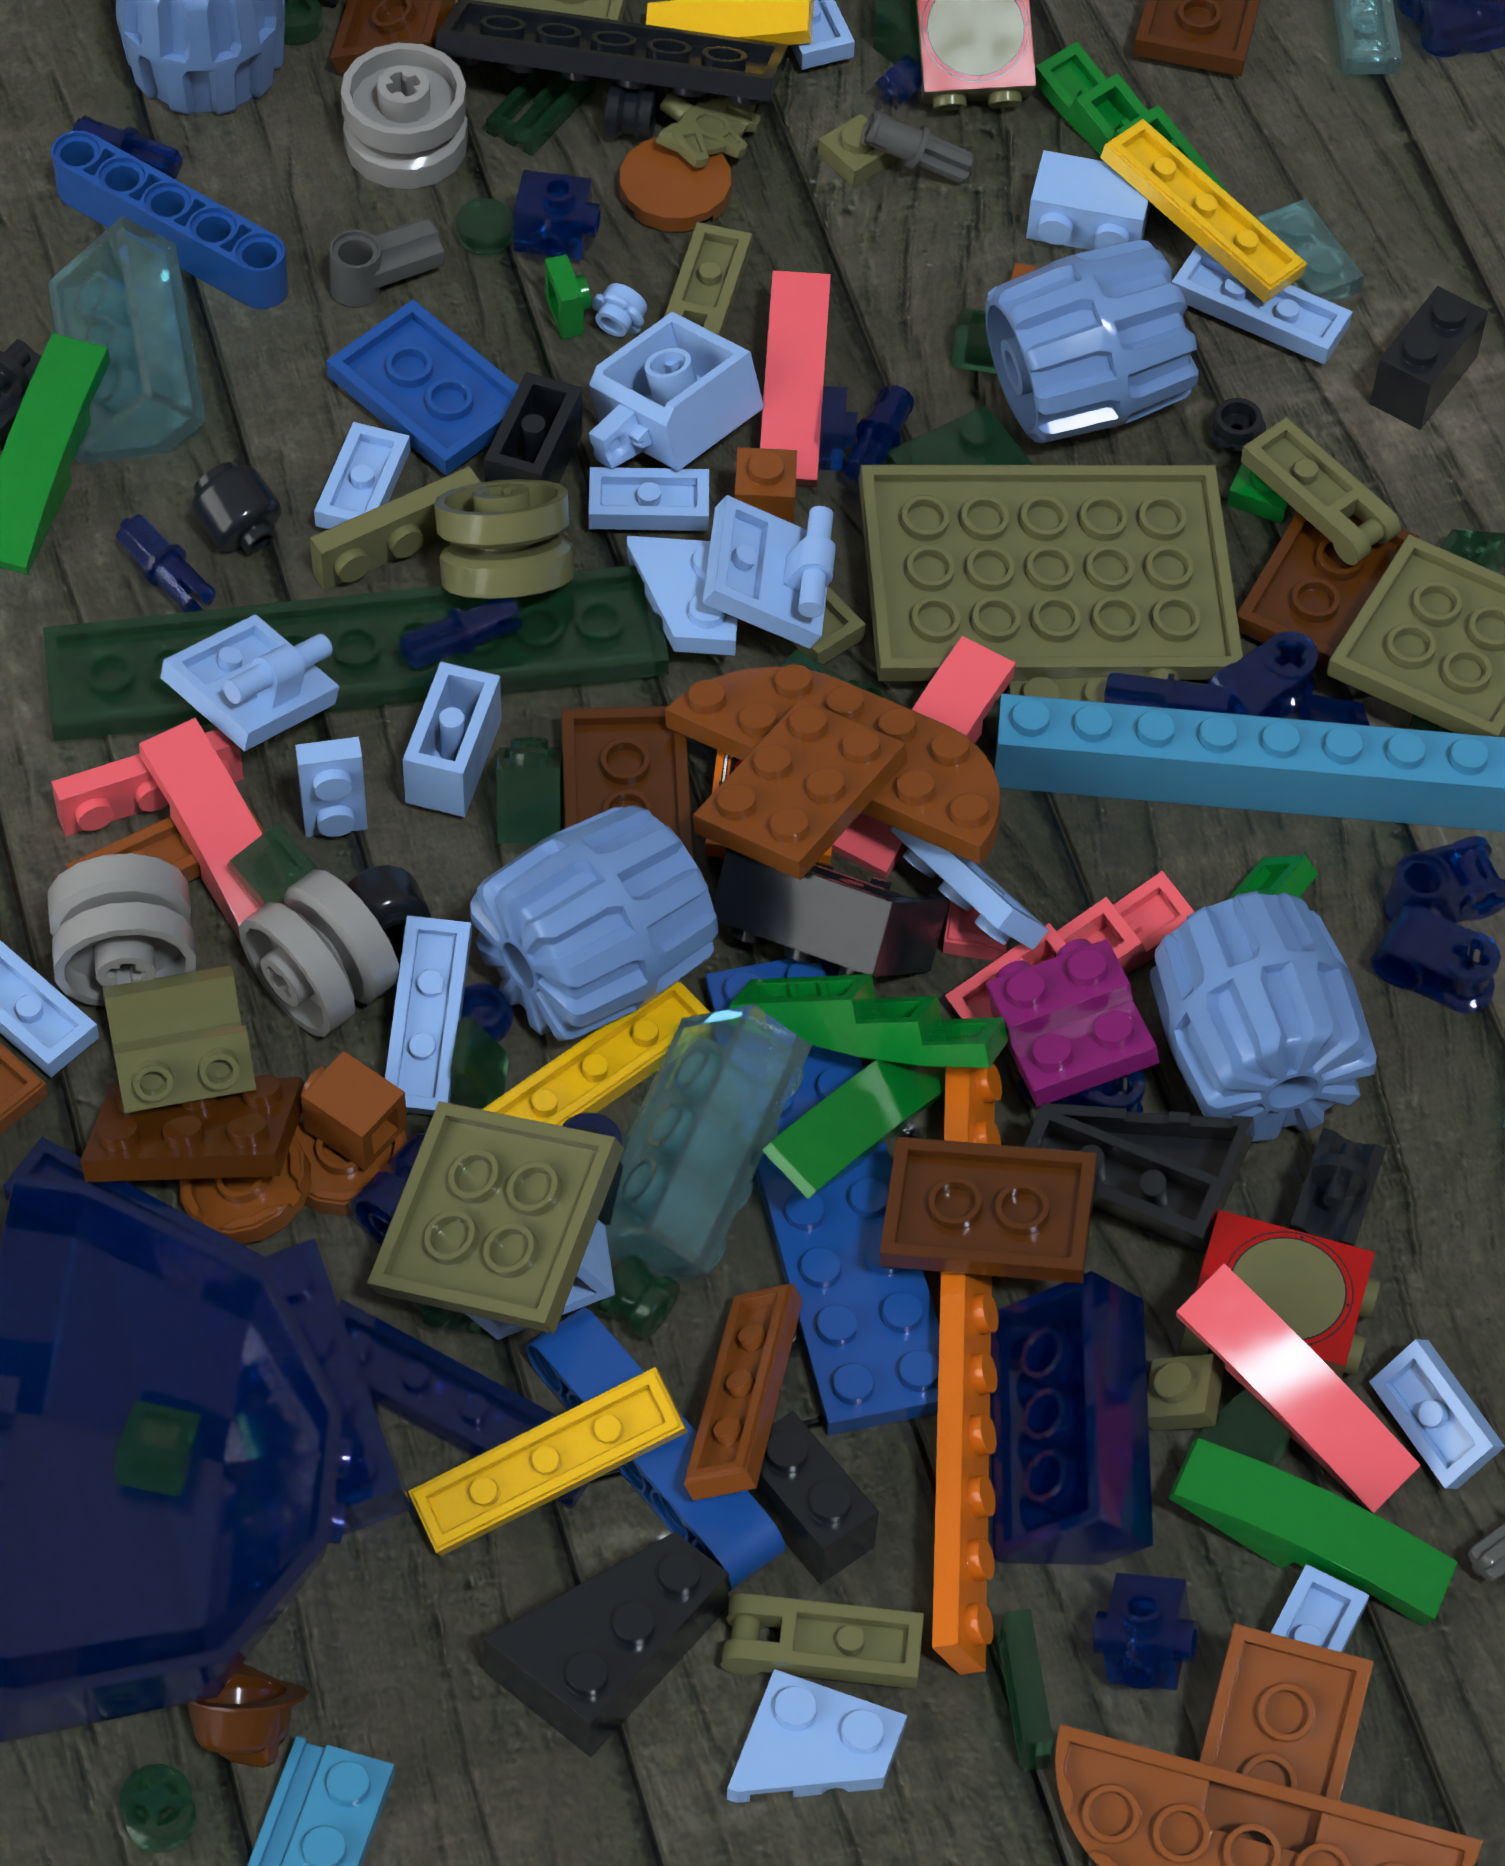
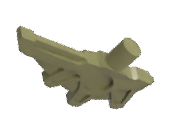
[656,92,760,167]

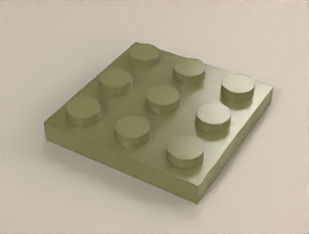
[1327,534,1505,737]
[367,1101,624,1334]

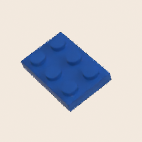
[326,299,519,476]

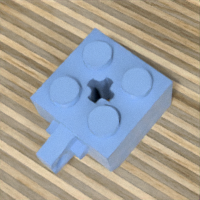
[589,312,764,471]

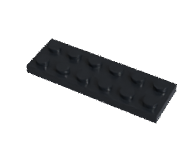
[435,0,788,105]

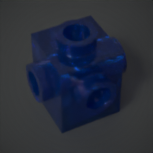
[513,170,601,260]
[1093,1573,1198,1690]

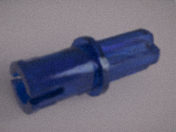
[72,115,183,179]
[844,385,915,483]
[116,514,216,617]
[399,598,522,668]
[1104,672,1230,713]

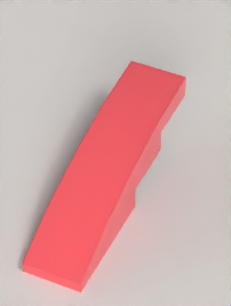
[760,270,831,487]
[832,636,1016,879]
[139,717,290,943]
[945,871,1195,1019]
[1176,1263,1421,1514]

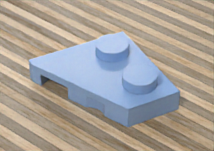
[626,536,738,656]
[727,1669,907,1803]

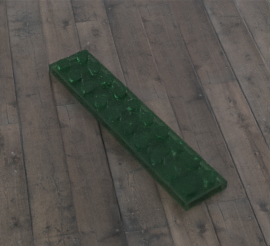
[43,565,669,741]

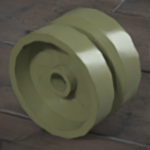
[434,479,575,599]

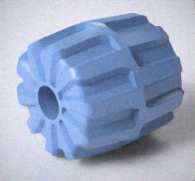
[116,0,285,115]
[985,240,1198,443]
[470,805,719,1041]
[1150,891,1377,1142]

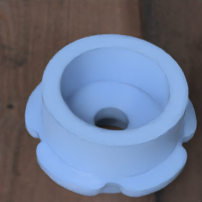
[592,283,647,337]

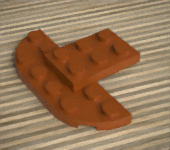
[664,664,1001,880]
[1055,1623,1483,1866]

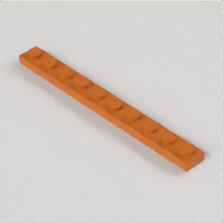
[932,1064,1002,1675]

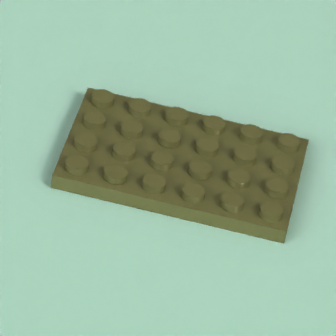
[858,465,1244,681]

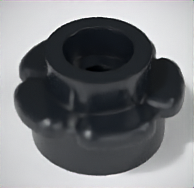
[1208,398,1266,453]

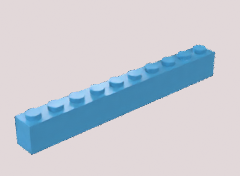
[993,694,1505,832]

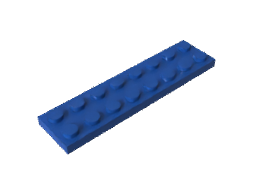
[705,958,940,1436]

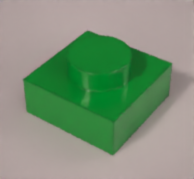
[545,254,592,340]
[1227,463,1291,524]
[1228,855,1318,899]

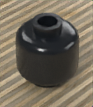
[191,462,281,554]
[347,865,431,958]

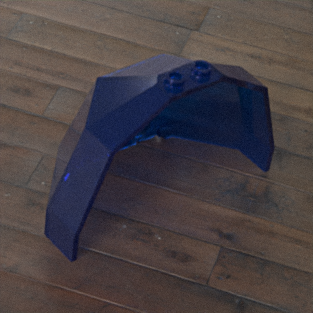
[0,1171,352,1743]

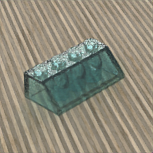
[48,216,207,464]
[605,1004,812,1279]

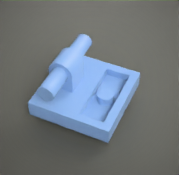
[703,495,836,649]
[160,614,340,752]

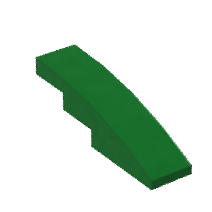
[1035,41,1227,192]
[0,333,111,575]
[729,974,1008,1068]
[762,1060,946,1200]
[1168,1438,1458,1626]

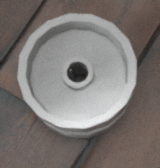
[341,42,468,189]
[48,853,196,1007]
[239,869,399,1037]

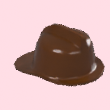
[152,1655,308,1768]

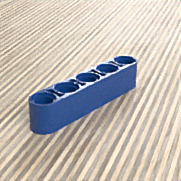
[51,131,289,309]
[526,1307,786,1592]

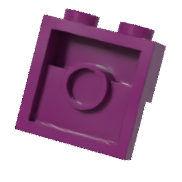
[986,939,1159,1107]

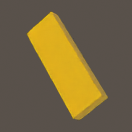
[646,0,814,45]

